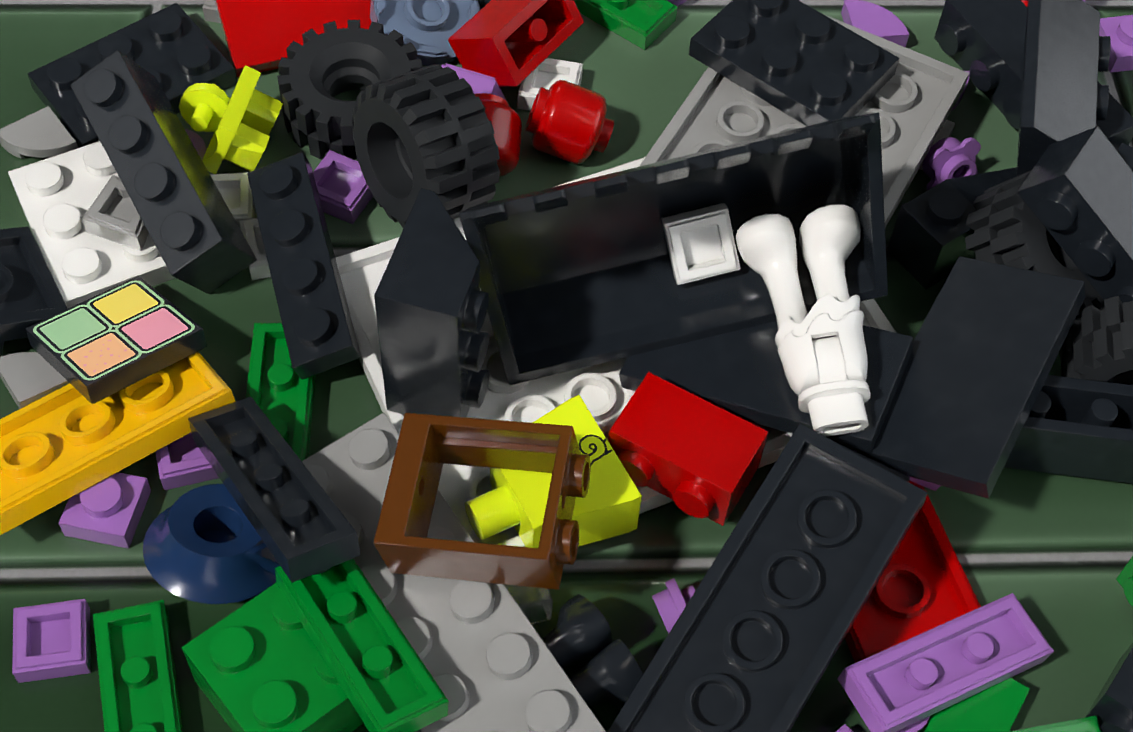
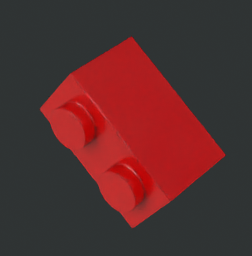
[448,0,584,86]
[608,372,768,526]

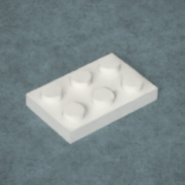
[8,141,175,308]

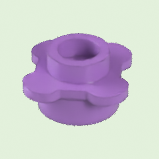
[922,137,981,190]

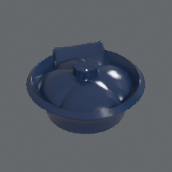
[143,484,280,604]

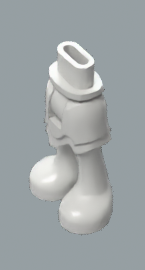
[736,205,871,437]

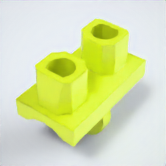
[179,65,283,175]

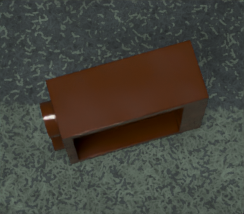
[374,413,591,590]

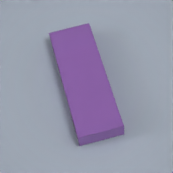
[837,593,1054,732]

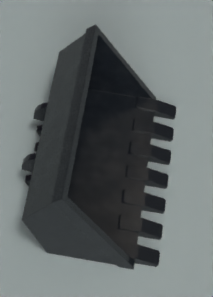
[459,112,888,385]

